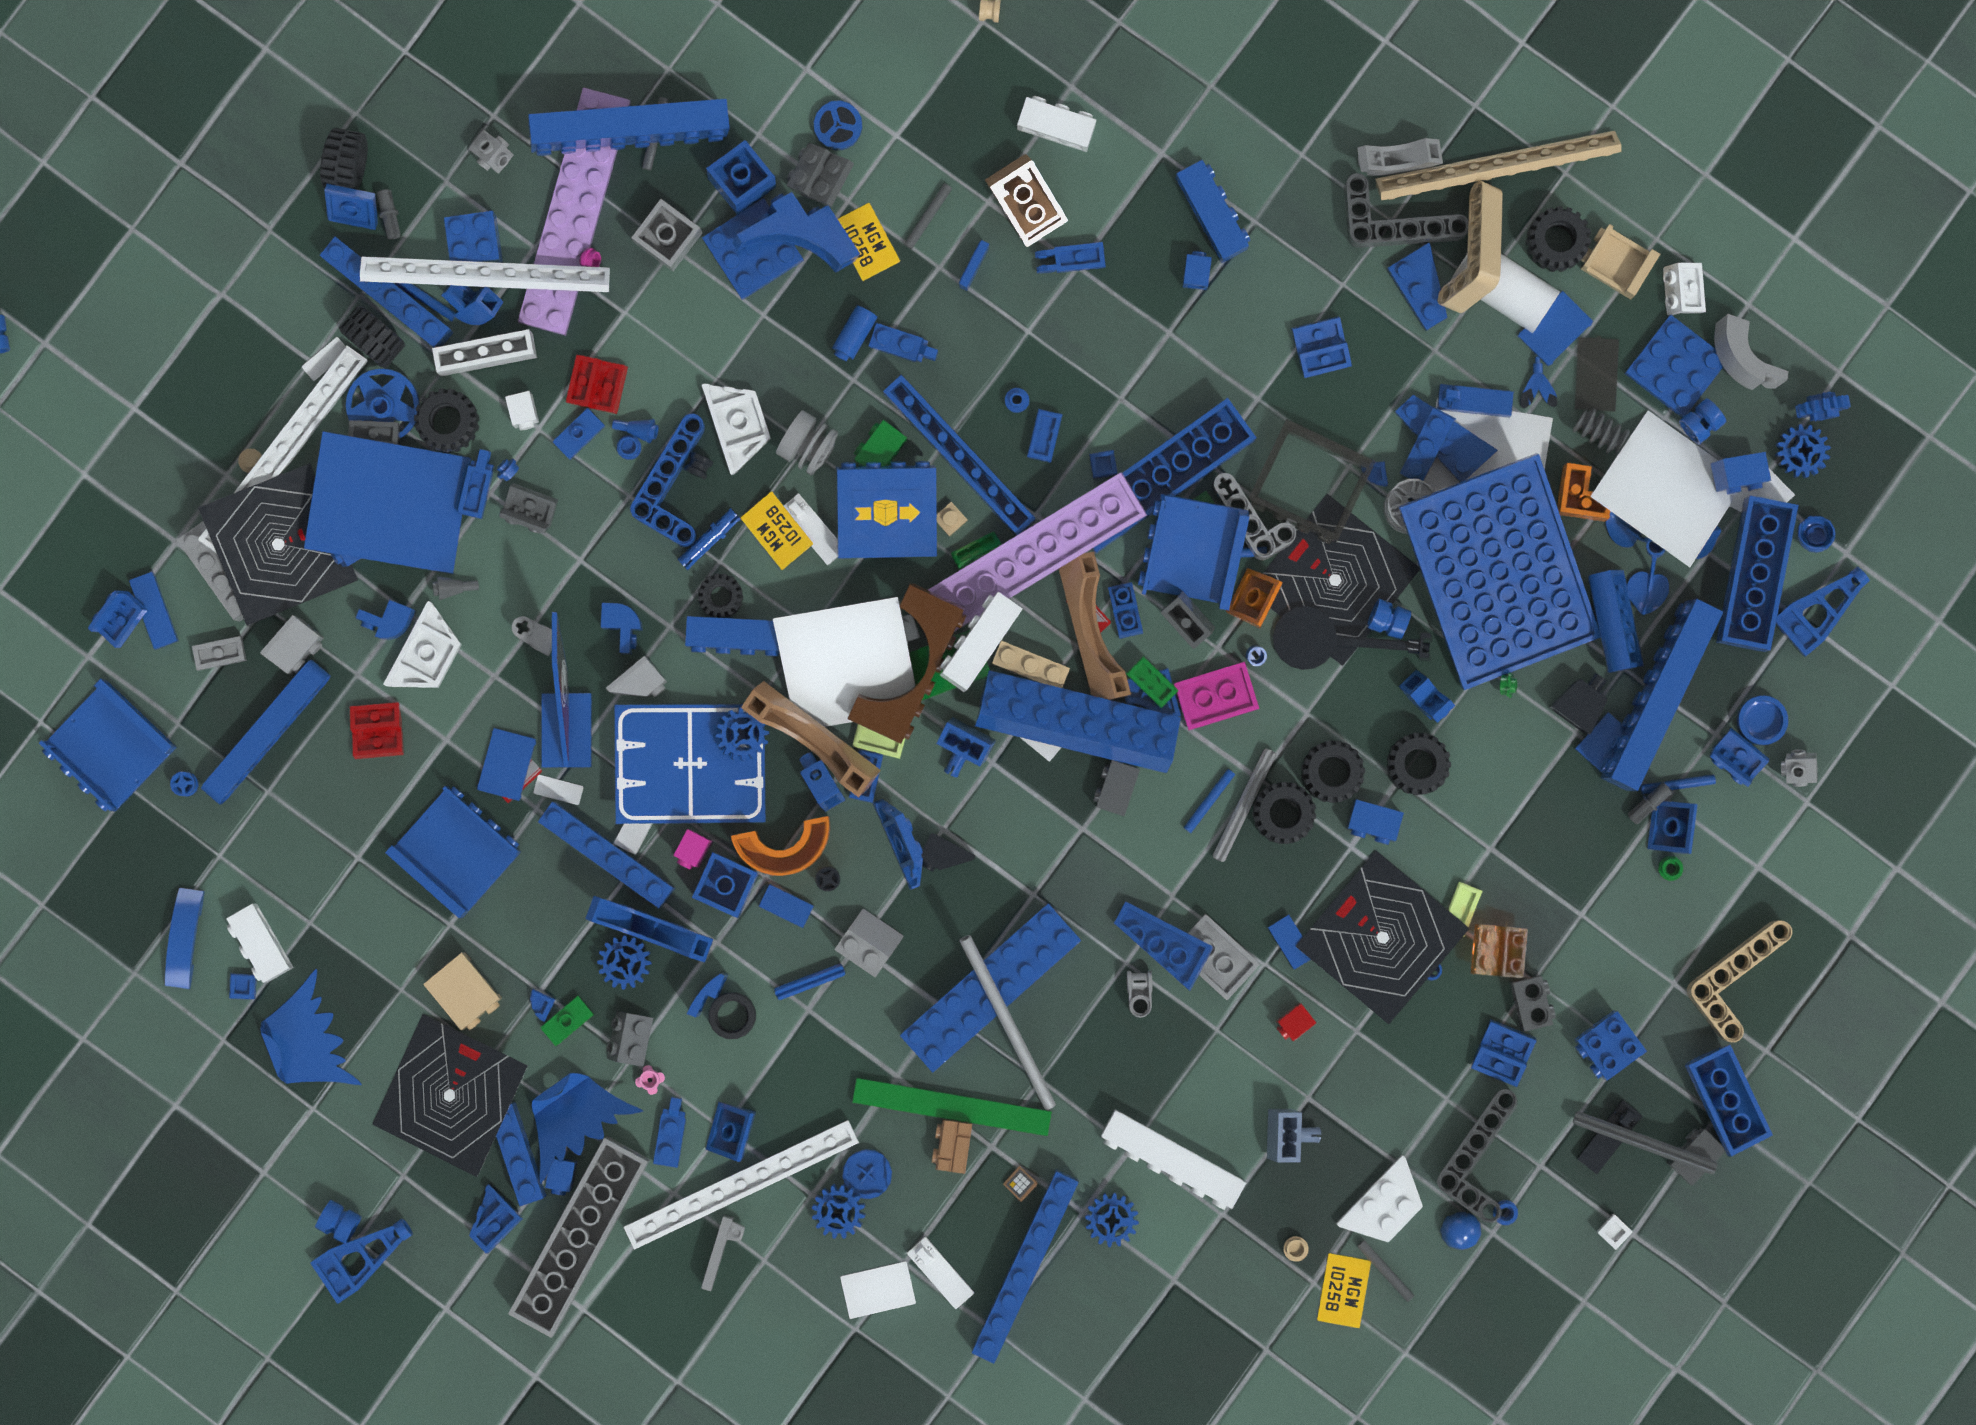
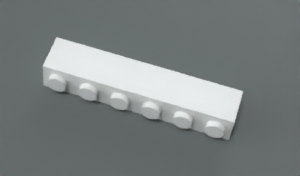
[1101,1109,1246,1210]

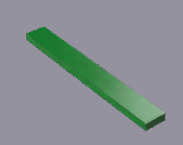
[852,1078,1052,1136]

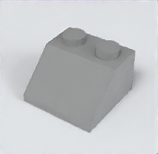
[260,615,324,675]
[834,909,904,978]

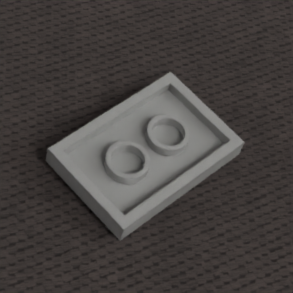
[1188,914,1260,1000]

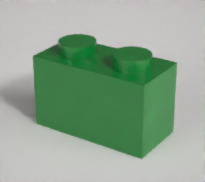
[853,420,908,466]

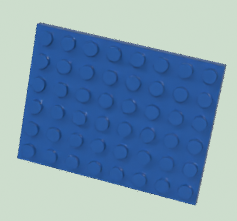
[1398,453,1601,690]

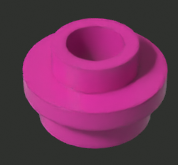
[579,248,601,267]

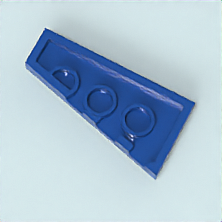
[1394,395,1498,483]
[1114,902,1213,991]

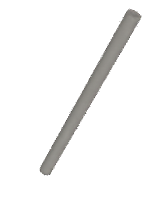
[959,935,1056,1110]

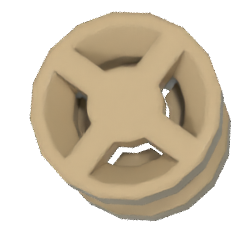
[979,0,1001,23]

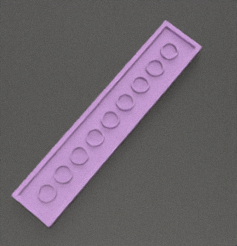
[518,88,631,336]
[928,472,1147,633]

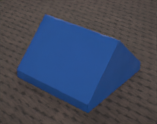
[1647,801,1697,854]
[706,1102,756,1162]

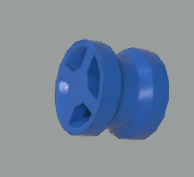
[170,772,199,796]

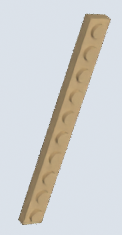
[1375,131,1621,200]

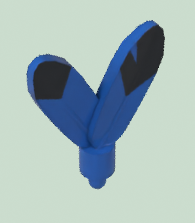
[1520,356,1558,408]

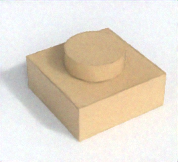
[937,502,968,537]

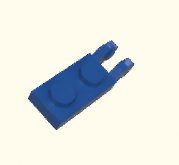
[1035,242,1106,274]

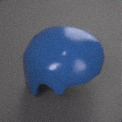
[1797,516,1835,553]
[1441,1212,1482,1250]

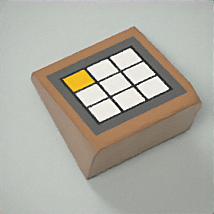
[1003,1166,1038,1202]

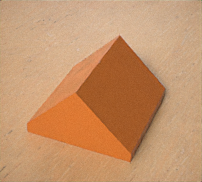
[1226,568,1283,629]

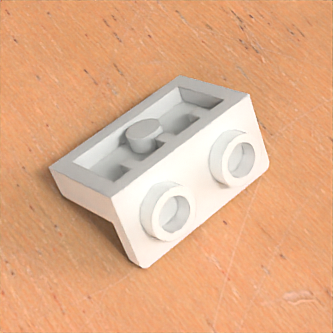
[1663,263,1706,315]

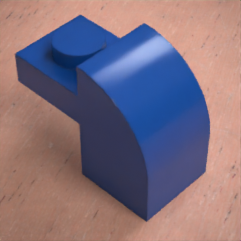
[441,285,504,325]
[356,600,416,640]
[601,603,643,655]
[1398,670,1455,723]

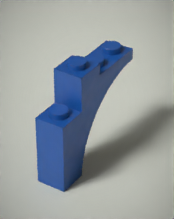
[732,192,860,273]
[585,896,713,962]

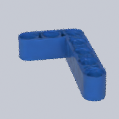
[630,414,705,547]

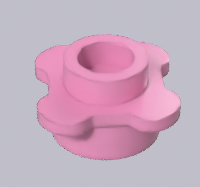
[635,1065,665,1095]

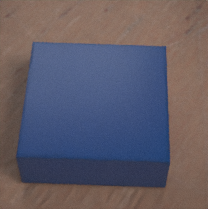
[1089,450,1118,479]
[229,974,257,999]

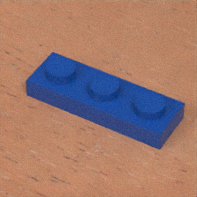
[1400,407,1456,481]

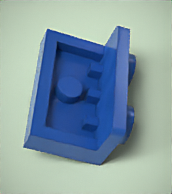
[88,590,147,648]
[1710,728,1769,787]

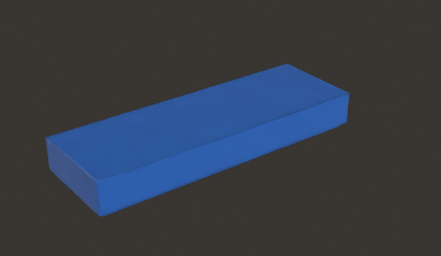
[129,572,179,650]

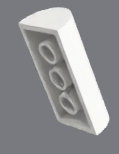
[1451,253,1560,333]

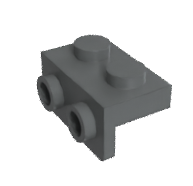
[499,483,558,533]
[606,1010,653,1066]

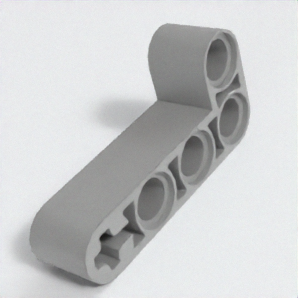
[1213,473,1296,560]

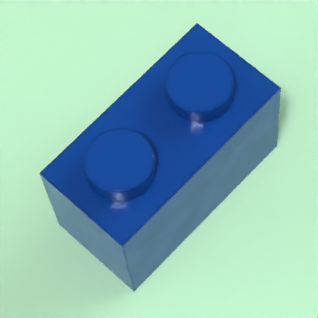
[1711,452,1771,495]
[1346,800,1404,845]

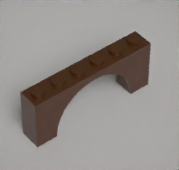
[847,583,967,744]

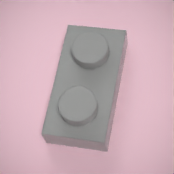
[192,636,247,671]

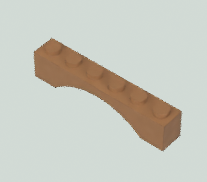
[1059,552,1131,700]
[741,681,881,798]

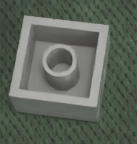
[631,199,702,272]

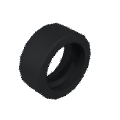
[709,992,756,1039]

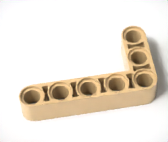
[1438,181,1502,313]
[1687,920,1792,1042]

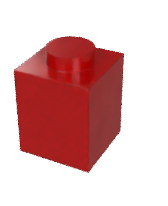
[1276,1003,1316,1041]

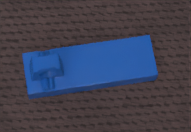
[1437,384,1514,418]

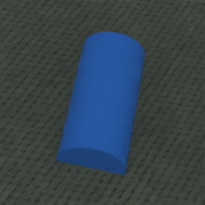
[1588,570,1644,673]
[1685,1045,1773,1157]

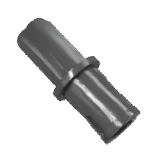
[376,190,400,239]
[1628,782,1673,824]

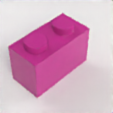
[673,829,713,870]

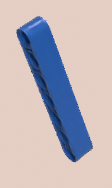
[201,660,331,805]

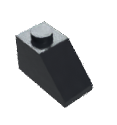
[921,833,975,872]

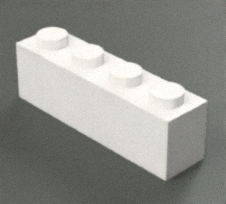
[432,329,537,376]
[940,592,1022,692]

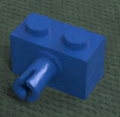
[936,717,996,777]

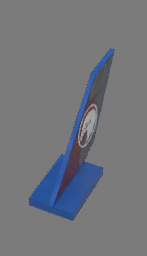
[542,612,592,768]

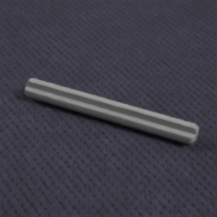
[1213,749,1276,862]

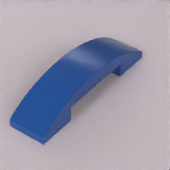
[165,888,205,989]

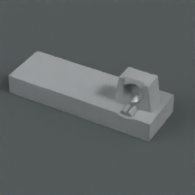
[701,1215,745,1291]

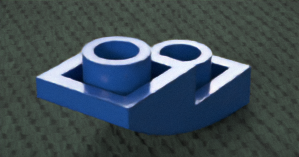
[1108,582,1143,639]

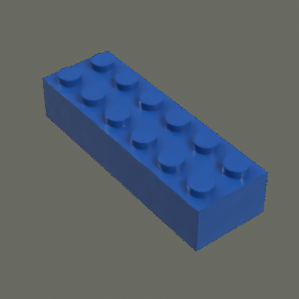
[1716,495,1799,652]

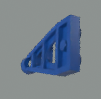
[1776,567,1870,657]
[310,1219,413,1304]

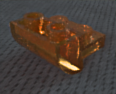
[1471,924,1528,978]

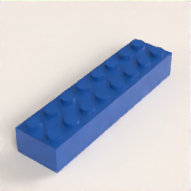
[528,99,730,156]
[1091,398,1256,555]
[1600,599,1723,791]
[975,670,1181,773]
[900,903,1081,1073]

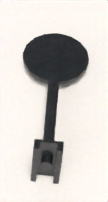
[1273,606,1433,670]

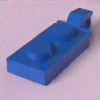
[869,323,938,362]
[457,449,494,519]
[653,1097,686,1168]

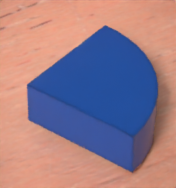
[1360,461,1388,487]
[530,989,556,1022]

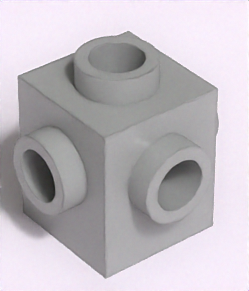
[469,130,514,174]
[1781,750,1818,787]

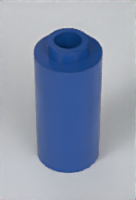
[832,305,878,362]

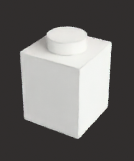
[505,391,539,431]

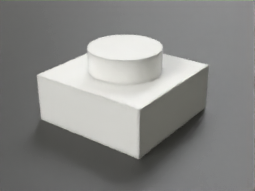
[1596,1214,1632,1250]

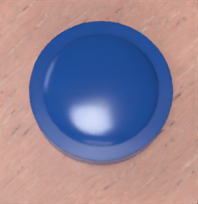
[1737,696,1788,746]

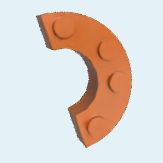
[731,816,830,876]

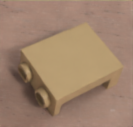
[1581,224,1660,300]
[423,952,502,1030]

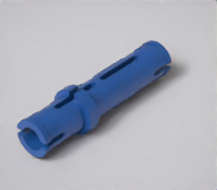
[677,508,741,570]

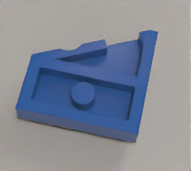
[469,1184,523,1254]

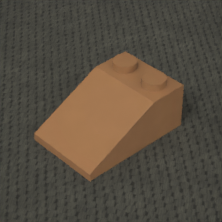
[985,154,1068,247]

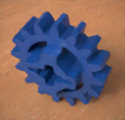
[1795,392,1851,422]
[1775,424,1831,478]
[714,708,769,761]
[597,936,652,989]
[812,1184,866,1239]
[1085,1192,1139,1247]

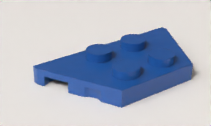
[873,799,923,890]

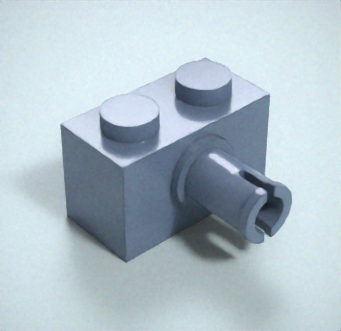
[1267,1109,1321,1162]

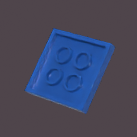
[702,198,804,300]
[1624,315,1723,418]

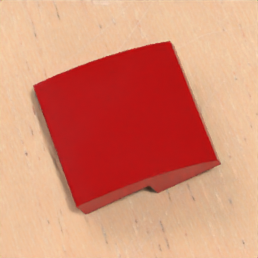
[566,355,628,414]
[350,702,404,759]

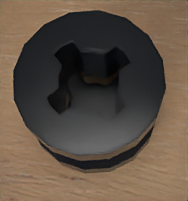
[683,452,714,480]
[815,867,840,891]

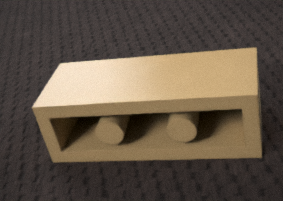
[992,641,1070,688]

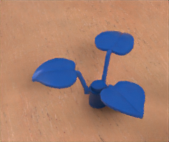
[1606,511,1721,615]

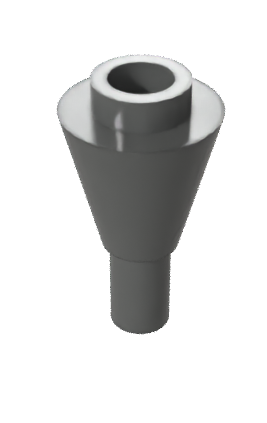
[433,576,479,601]

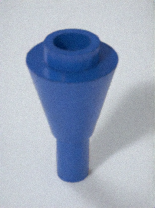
[612,419,659,443]

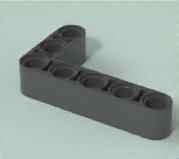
[1344,173,1469,248]
[1437,1089,1518,1223]

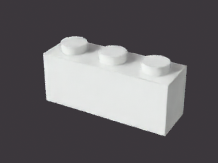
[1017,96,1096,152]
[227,904,294,983]

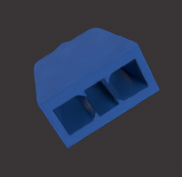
[799,752,846,812]

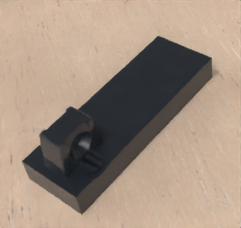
[1576,1100,1642,1174]

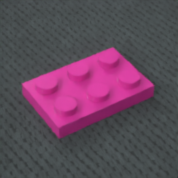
[1174,662,1259,731]

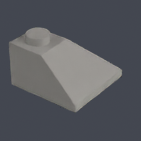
[606,656,667,697]

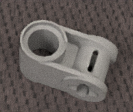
[512,616,552,656]
[1127,970,1152,1018]

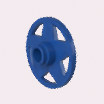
[346,369,420,438]

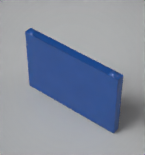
[1518,291,1594,366]
[477,728,536,801]

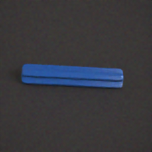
[774,963,845,1000]

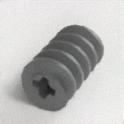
[1573,407,1630,455]

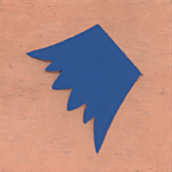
[261,969,362,1085]
[532,1073,643,1184]

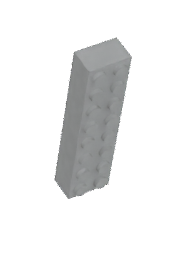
[508,1136,651,1338]

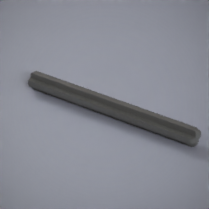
[1573,1111,1718,1175]

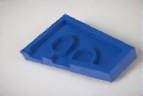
[1387,242,1447,331]

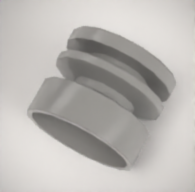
[776,410,838,476]
[1383,479,1435,534]

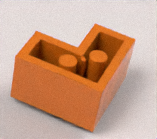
[1557,463,1610,522]

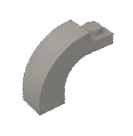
[1357,138,1443,176]
[1714,314,1789,390]

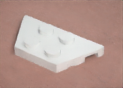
[702,384,771,475]
[383,601,462,688]
[1336,1155,1423,1242]

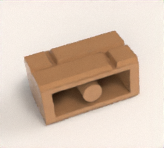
[932,1119,972,1174]

